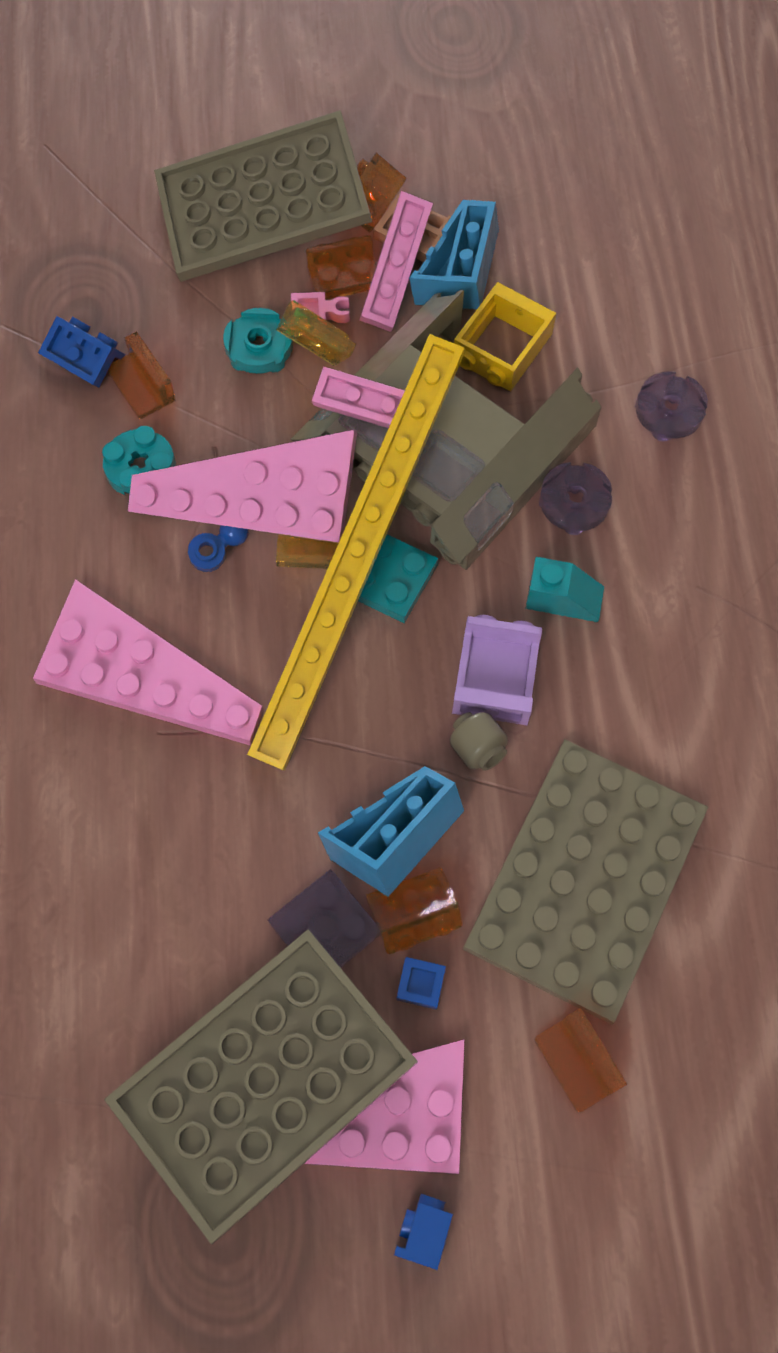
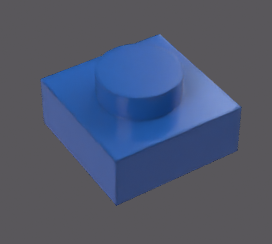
[396,957,446,1010]

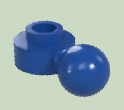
[188,525,249,572]

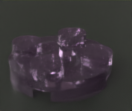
[635,371,708,441]
[539,462,612,535]

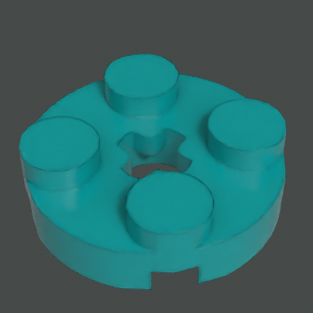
[223,308,293,374]
[102,426,176,495]

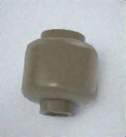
[450,712,508,771]

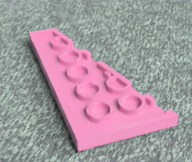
[33,579,263,746]

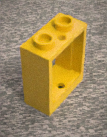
[454,282,557,392]

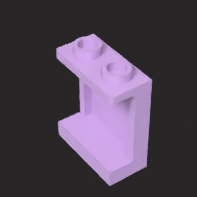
[452,615,542,725]

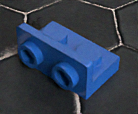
[38,316,126,387]

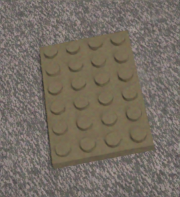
[154,110,373,282]
[463,739,708,1025]
[104,929,418,1244]

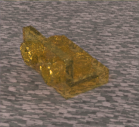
[276,300,356,366]

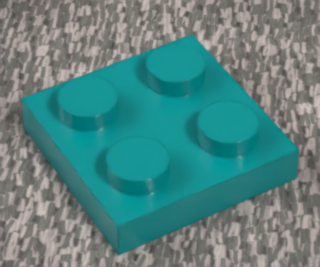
[358,534,438,623]

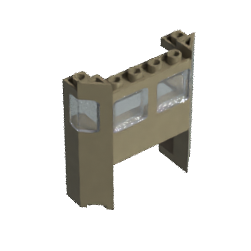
[290,290,601,570]

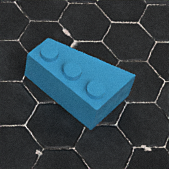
[409,200,499,309]
[318,766,464,897]

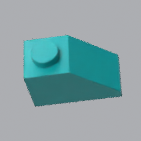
[525,557,604,622]

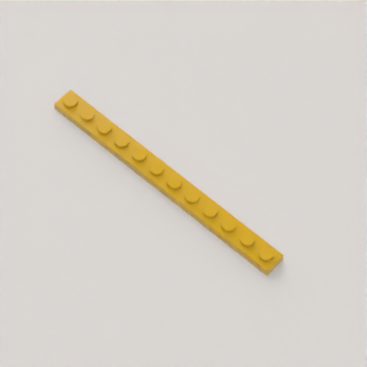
[247,334,465,771]

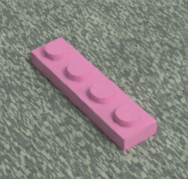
[359,191,433,332]

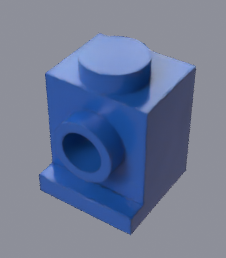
[394,1194,453,1270]

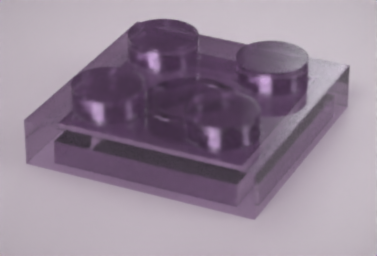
[267,869,382,968]

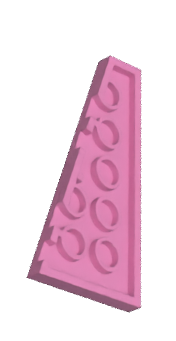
[128,430,357,543]
[304,1040,464,1174]

